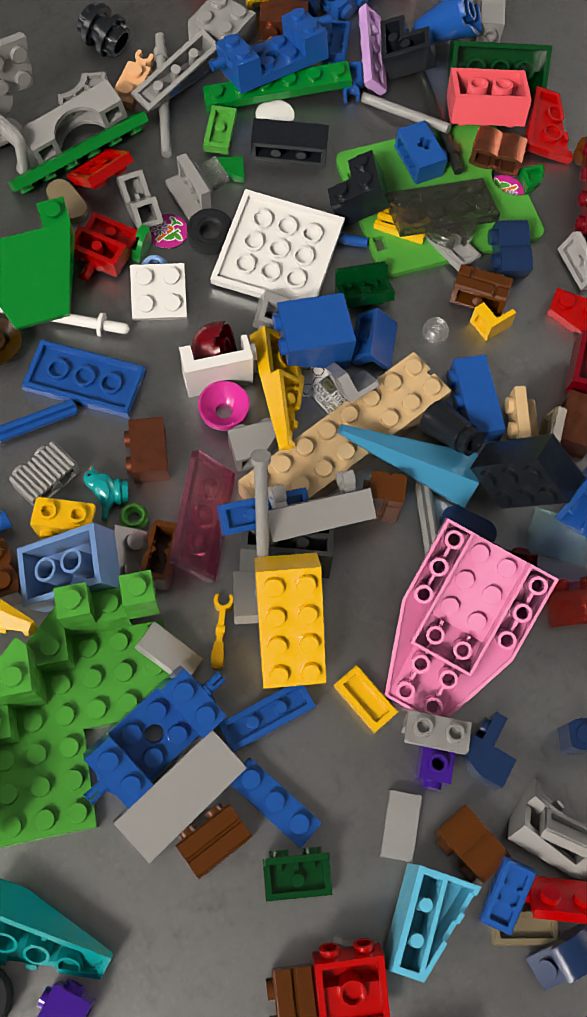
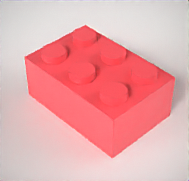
[446,68,532,128]

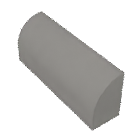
[113,730,247,864]

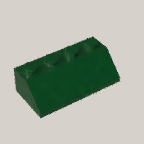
[448,40,553,98]

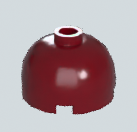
[191,321,237,360]

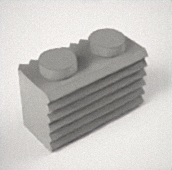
[9,441,81,507]

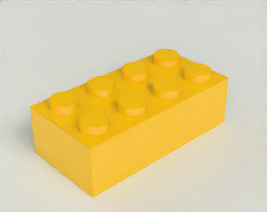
[254,553,326,688]

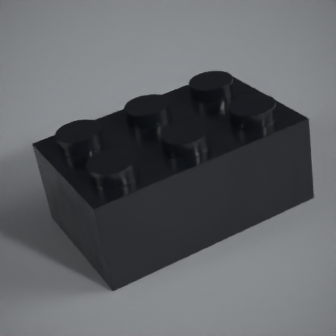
[470,433,585,509]

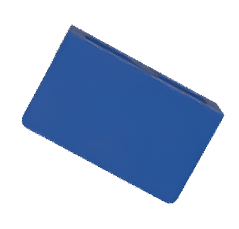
[351,308,397,370]

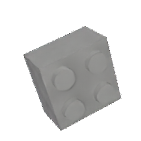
[188,0,256,44]

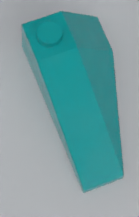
[0,878,113,980]

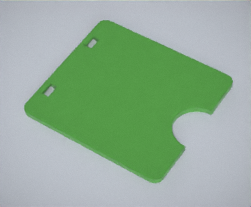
[336,124,544,278]

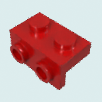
[525,876,587,924]

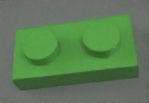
[203,105,237,155]

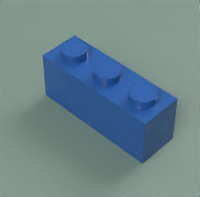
[446,355,506,443]

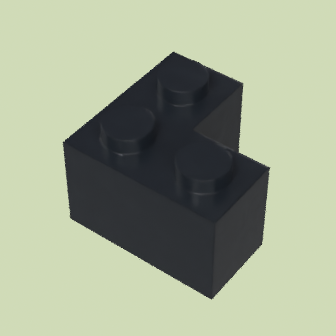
[380,14,437,80]
[328,150,391,228]

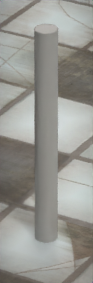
[360,92,451,134]

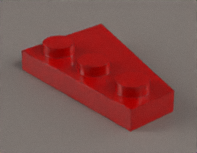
[525,86,573,165]
[547,288,587,334]

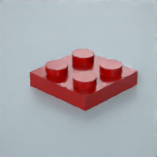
[67,149,134,189]

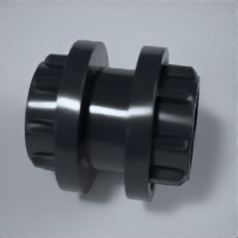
[77,2,130,58]

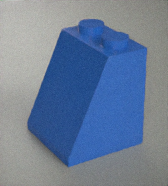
[272,293,356,370]

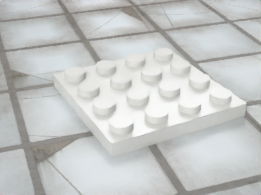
[210,189,345,300]

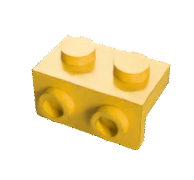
[30,497,96,540]

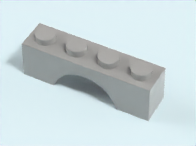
[18,79,128,164]

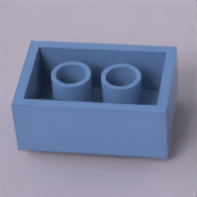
[17,522,120,613]

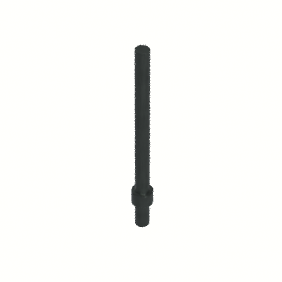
[416,70,464,175]

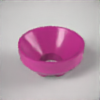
[198,381,250,431]

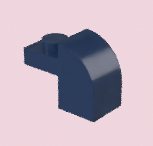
[462,712,517,791]
[526,923,587,991]

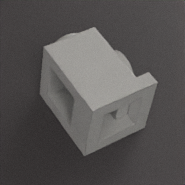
[252,290,292,332]

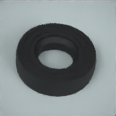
[187,208,232,255]

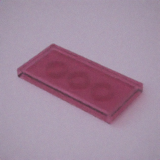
[169,450,236,583]

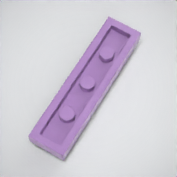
[359,4,387,96]

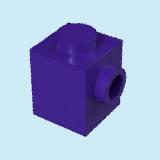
[414,746,455,791]
[37,978,96,1017]

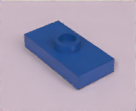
[321,19,352,63]
[478,855,537,935]

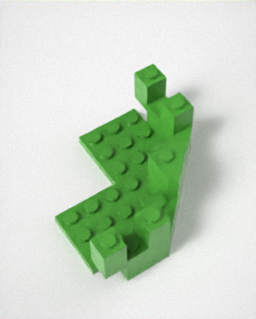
[0,570,170,848]

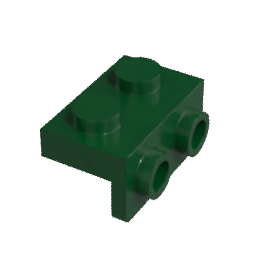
[335,261,395,309]
[263,846,333,902]

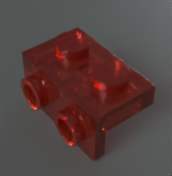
[547,576,587,627]

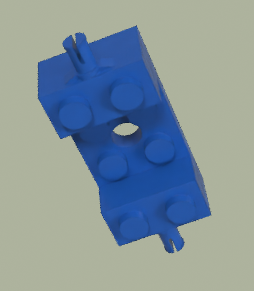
[209,7,333,94]
[83,666,227,809]

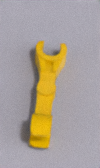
[211,593,234,669]

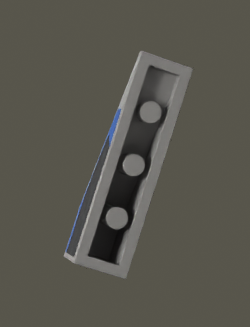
[131,29,218,113]

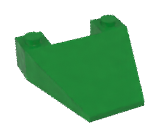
[0,196,75,330]

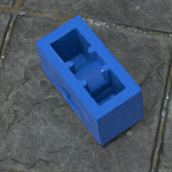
[394,120,448,185]

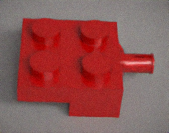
[74,212,139,282]

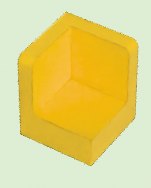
[470,302,517,341]

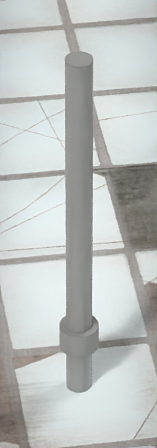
[153,32,172,158]

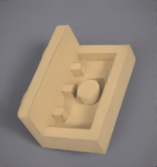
[505,386,539,440]

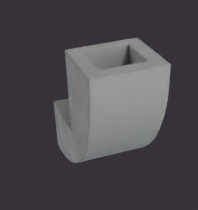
[115,169,164,229]

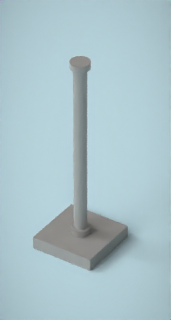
[233,449,271,624]

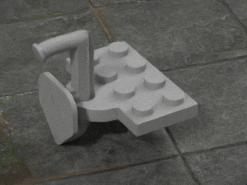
[0,32,35,174]

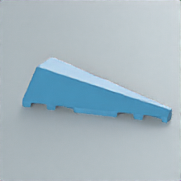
[336,424,479,508]

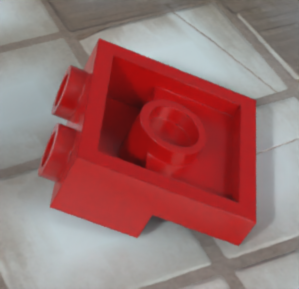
[312,938,390,1017]

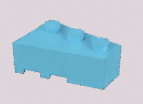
[384,863,482,983]

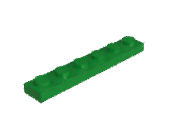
[203,61,352,112]
[7,111,149,194]

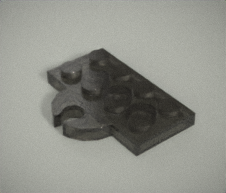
[388,178,500,248]

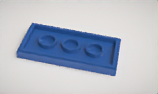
[21,339,147,419]

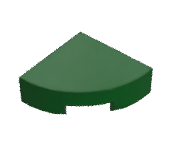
[217,156,244,183]
[518,164,545,194]
[131,225,153,263]

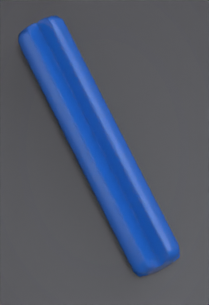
[0,399,78,442]

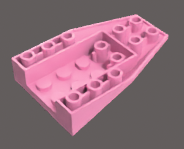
[384,518,559,718]

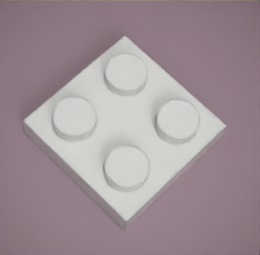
[130,263,187,321]

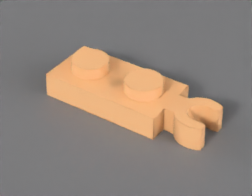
[114,50,154,111]

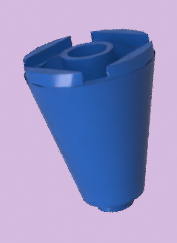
[412,0,482,43]

